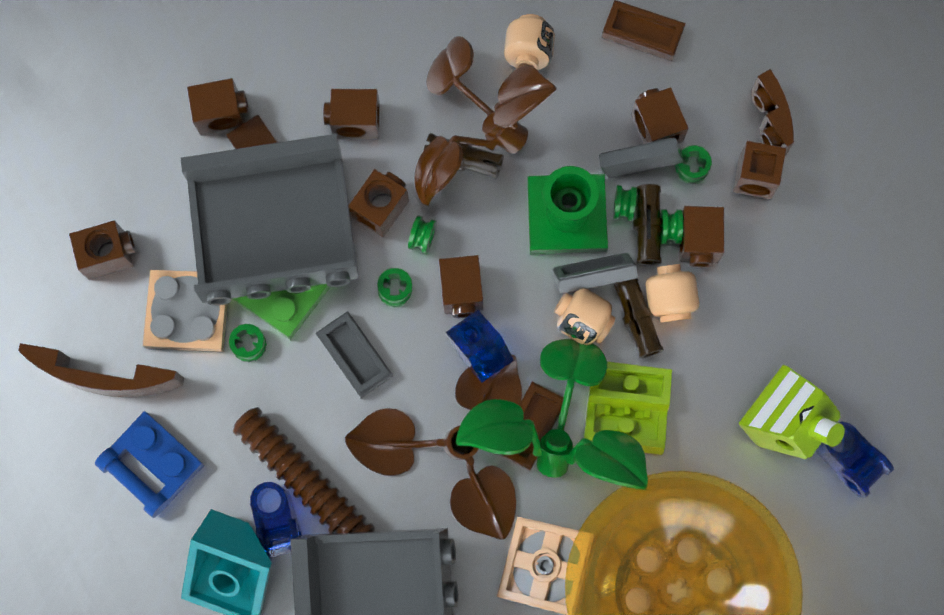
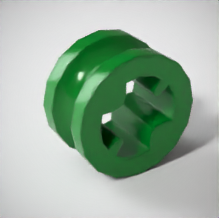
[675,145,712,184]
[613,185,637,222]
[660,209,683,245]
[408,215,437,254]
[377,268,412,307]
[229,324,267,362]

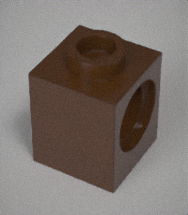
[187,78,249,136]
[631,87,689,144]
[323,89,380,139]
[733,141,786,200]
[348,169,409,238]
[679,206,724,268]
[69,220,136,280]
[439,255,483,318]

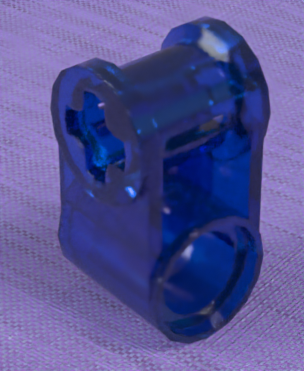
[816,421,894,499]
[250,482,302,562]

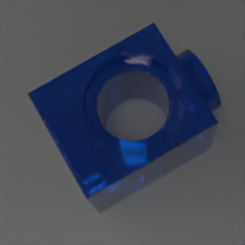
[446,310,514,383]

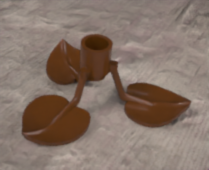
[414,36,557,207]
[345,354,522,540]

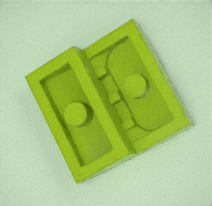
[584,362,672,455]

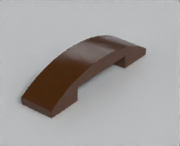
[18,343,184,397]

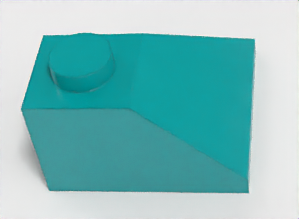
[181,509,272,615]

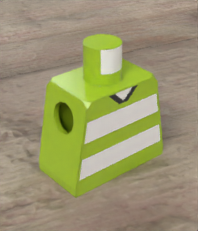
[738,364,845,459]

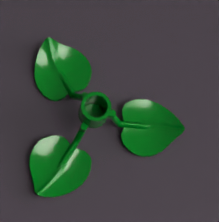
[456,339,648,490]

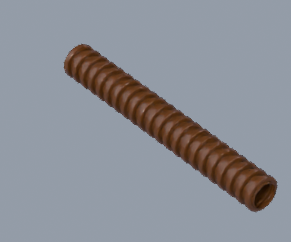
[232,407,375,533]

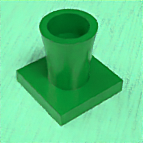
[527,166,608,254]

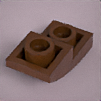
[751,69,794,156]

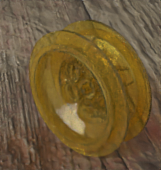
[565,471,803,615]

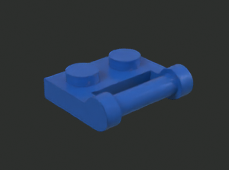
[95,411,205,518]

